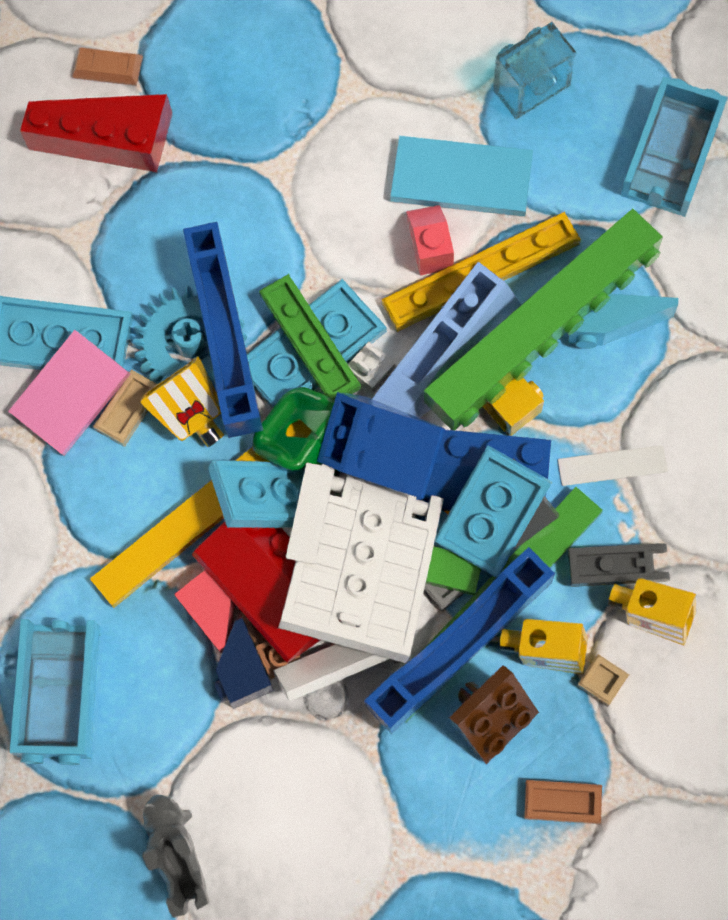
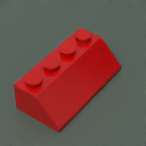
[192,522,342,663]

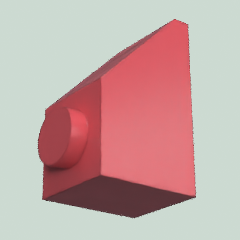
[406,205,454,276]
[174,570,235,655]

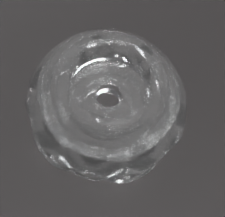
[303,680,350,721]

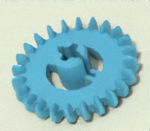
[132,285,247,385]

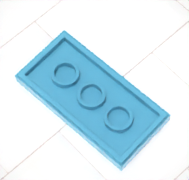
[390,136,533,217]
[247,279,387,408]
[0,296,134,370]

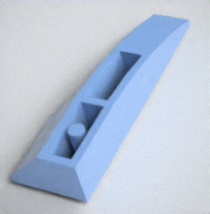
[372,262,522,418]

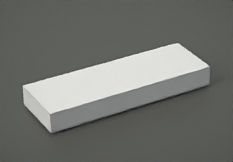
[274,644,389,702]

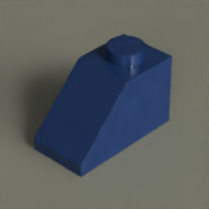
[214,618,274,709]

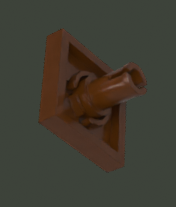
[449,665,539,765]

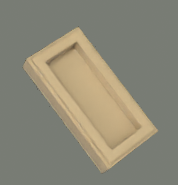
[93,369,158,447]

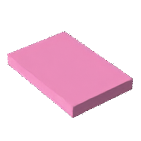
[8,330,130,456]

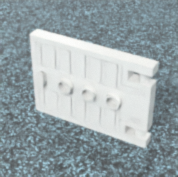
[278,464,444,663]

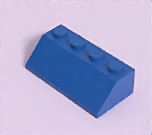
[416,430,551,511]

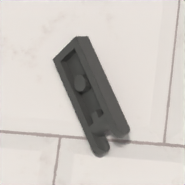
[568,543,670,587]

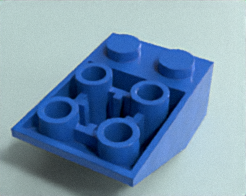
[317,392,445,499]

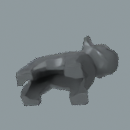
[142,795,210,918]

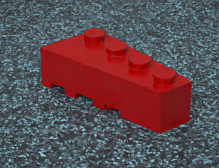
[20,94,173,172]

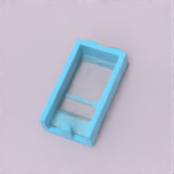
[621,77,728,217]
[10,619,101,765]

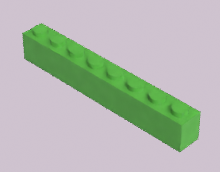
[424,208,663,430]

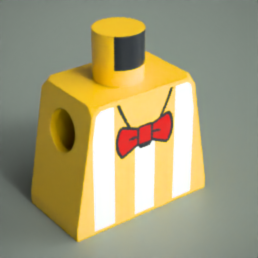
[140,356,224,447]
[608,578,696,646]
[500,619,588,675]

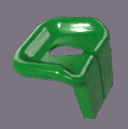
[252,387,341,477]

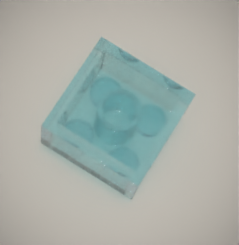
[493,22,576,119]

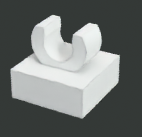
[348,342,395,392]

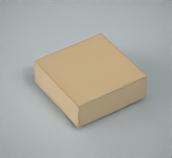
[577,654,629,707]

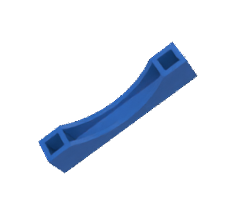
[183,221,263,438]
[364,547,555,734]

